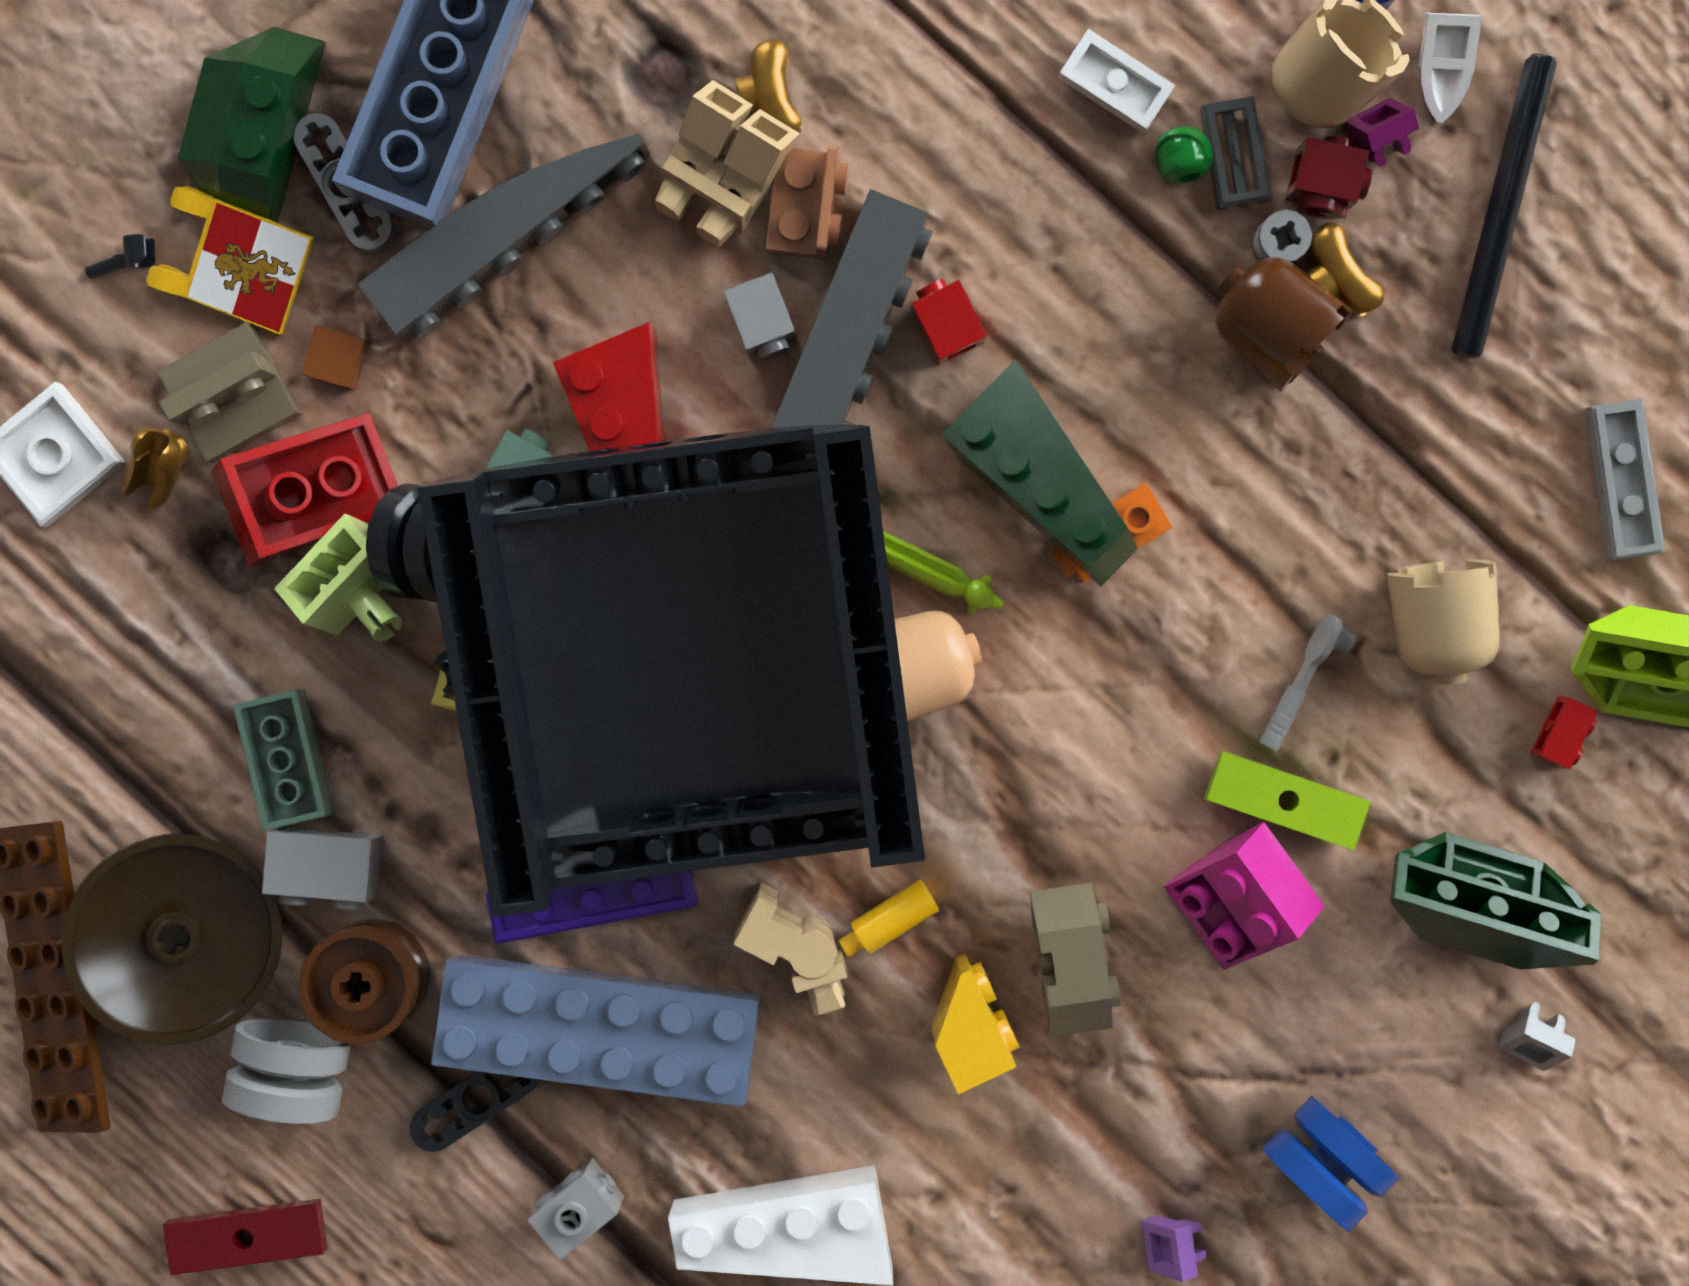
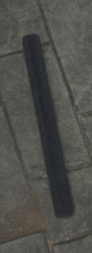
[1452,53,1557,358]

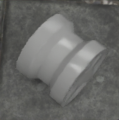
[1252,210,1312,264]

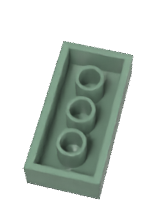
[233,689,334,831]

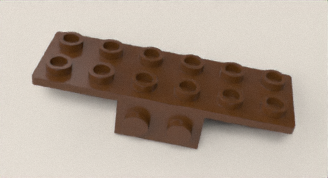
[0,820,111,1133]

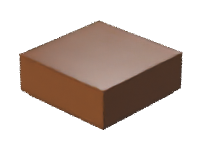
[301,325,369,391]

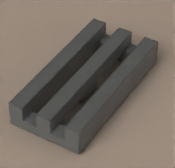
[1200,96,1271,211]

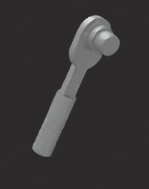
[1259,614,1356,751]

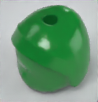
[1154,126,1213,184]

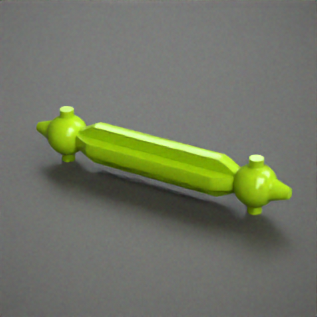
[883,531,1004,614]

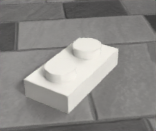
[1058,29,1176,134]

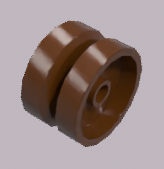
[298,918,430,1045]

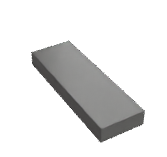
[1585,399,1665,561]

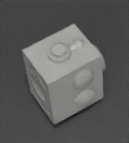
[527,1157,624,1260]

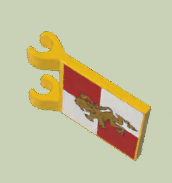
[146,186,314,335]

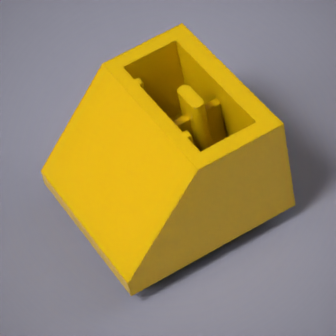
[932,953,1020,1095]

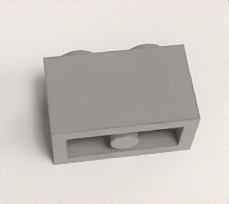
[262,826,384,910]

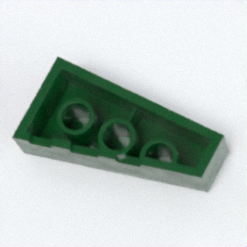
[942,359,1138,587]

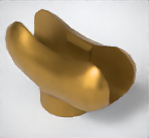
[735,39,802,133]
[1305,222,1385,317]
[122,427,191,510]

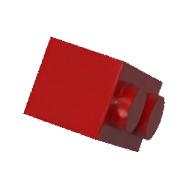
[1530,696,1598,770]

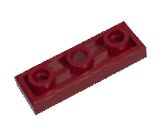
[163,1198,328,1275]

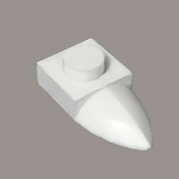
[1418,12,1482,123]

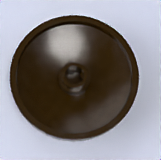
[62,833,282,1045]

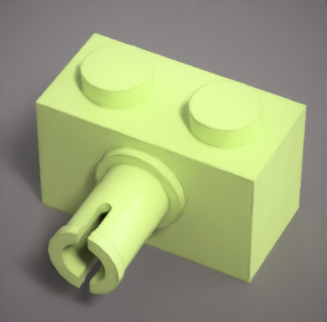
[274,514,403,642]

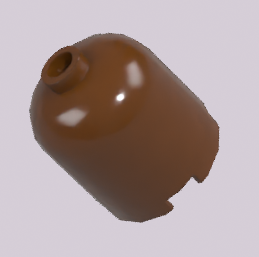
[1215,257,1353,392]

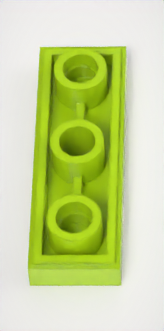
[1203,750,1371,851]

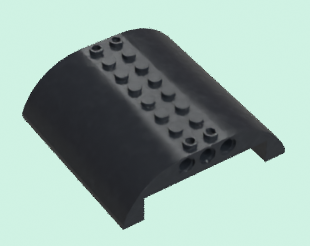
[417,424,925,917]

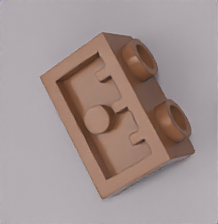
[765,146,848,260]

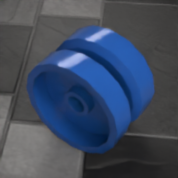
[1262,1095,1400,1232]

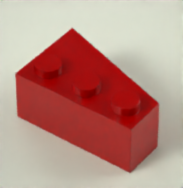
[553,322,664,451]

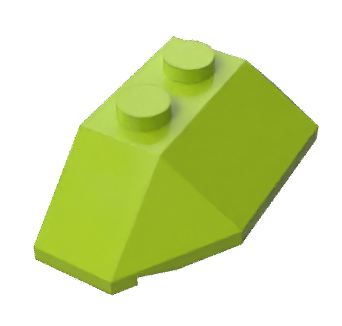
[1570,605,1689,728]

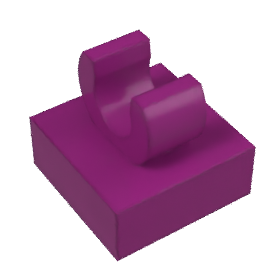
[1345,97,1420,167]

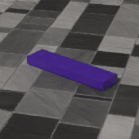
[486,871,699,944]

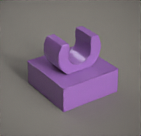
[1142,1215,1207,1282]

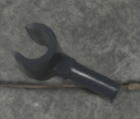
[85,234,156,279]

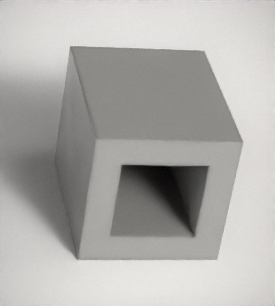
[724,272,797,360]

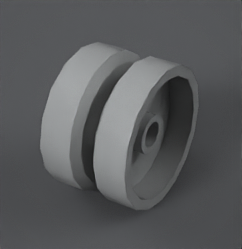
[222,1019,351,1124]

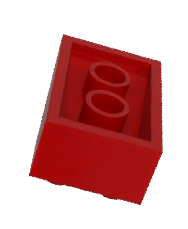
[211,413,398,568]

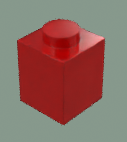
[911,279,987,366]

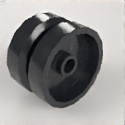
[366,483,437,602]

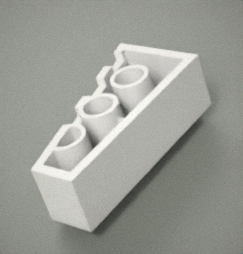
[668,1165,893,1285]

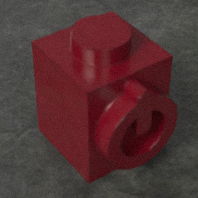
[1285,136,1373,219]

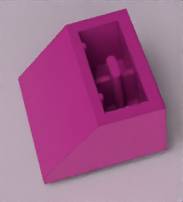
[1164,822,1325,970]

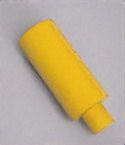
[838,879,940,957]

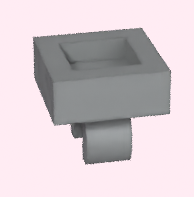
[1498,1002,1576,1071]

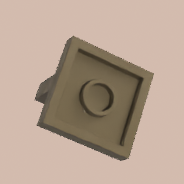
[157,322,302,463]

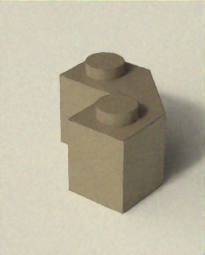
[1030,882,1121,1037]

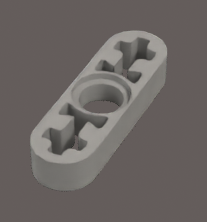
[294,113,396,254]

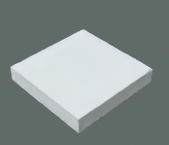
[0,382,126,527]

